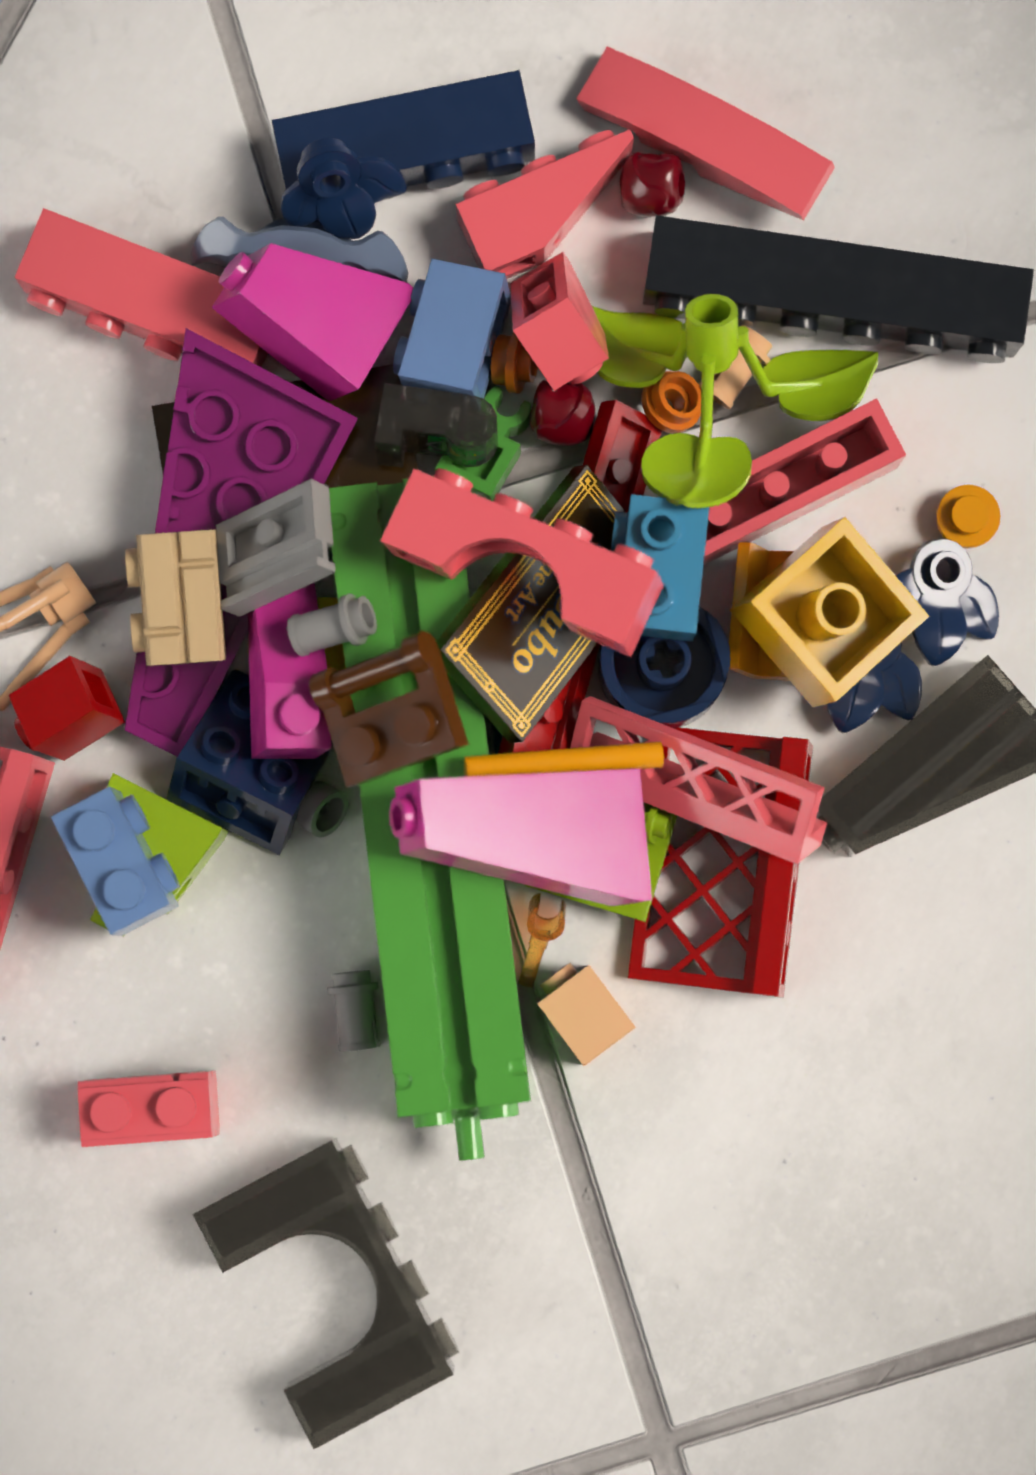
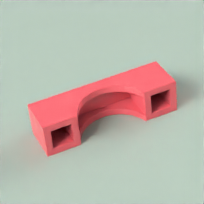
[380,468,664,657]

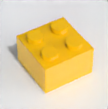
[730,517,929,707]

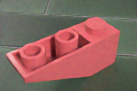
[456,129,634,279]

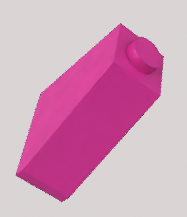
[212,243,413,402]

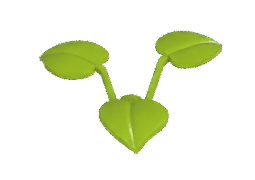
[591,294,878,508]

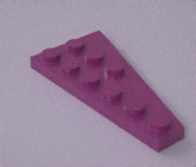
[125,328,358,757]

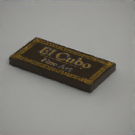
[436,465,626,743]

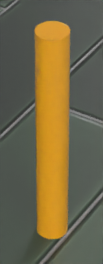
[464,741,664,777]

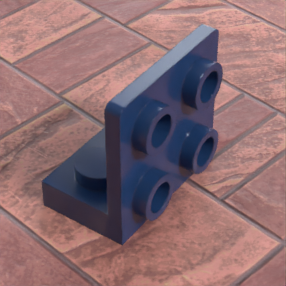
[166,670,334,856]

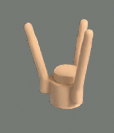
[0,561,96,711]

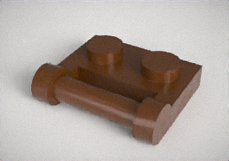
[309,630,469,787]

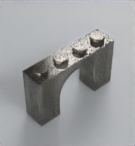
[193,1137,460,1449]

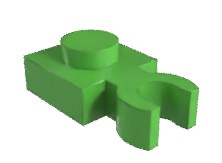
[435,386,531,501]

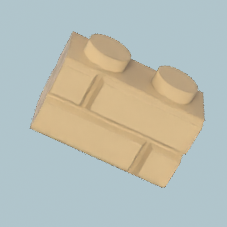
[125,529,226,666]

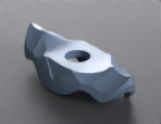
[191,216,409,283]

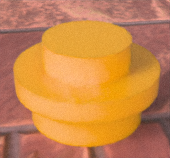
[936,485,1001,549]

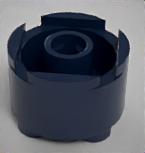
[599,606,730,728]

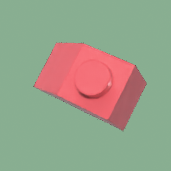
[510,252,609,391]

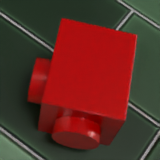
[8,656,125,761]

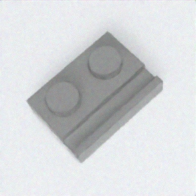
[216,479,335,617]

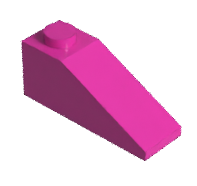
[248,582,331,759]

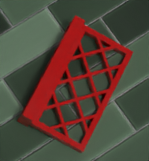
[628,727,813,998]

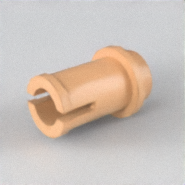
[699,325,773,409]

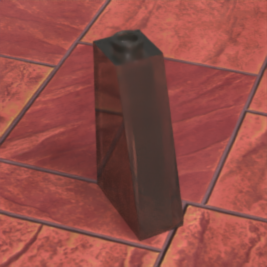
[816,655,1036,857]

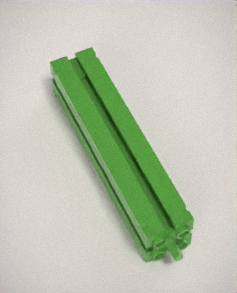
[329,475,530,1161]

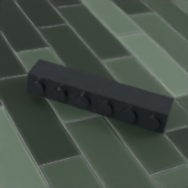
[643,215,1034,363]

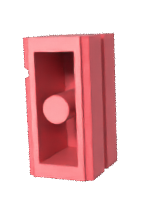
[77,1070,220,1147]

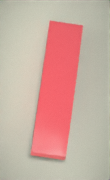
[576,46,835,221]

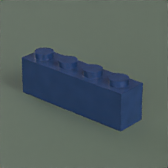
[272,70,535,200]

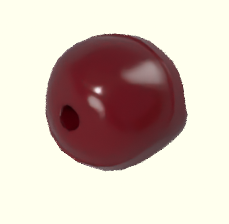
[620,152,685,217]
[530,379,596,446]

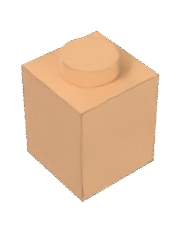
[537,962,636,1066]

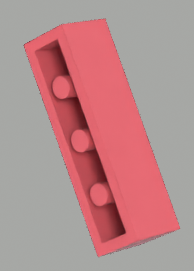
[14,208,268,368]
[703,398,906,566]

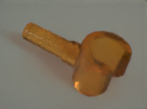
[518,893,566,987]

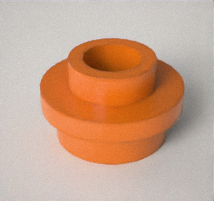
[491,331,538,394]
[641,371,701,434]

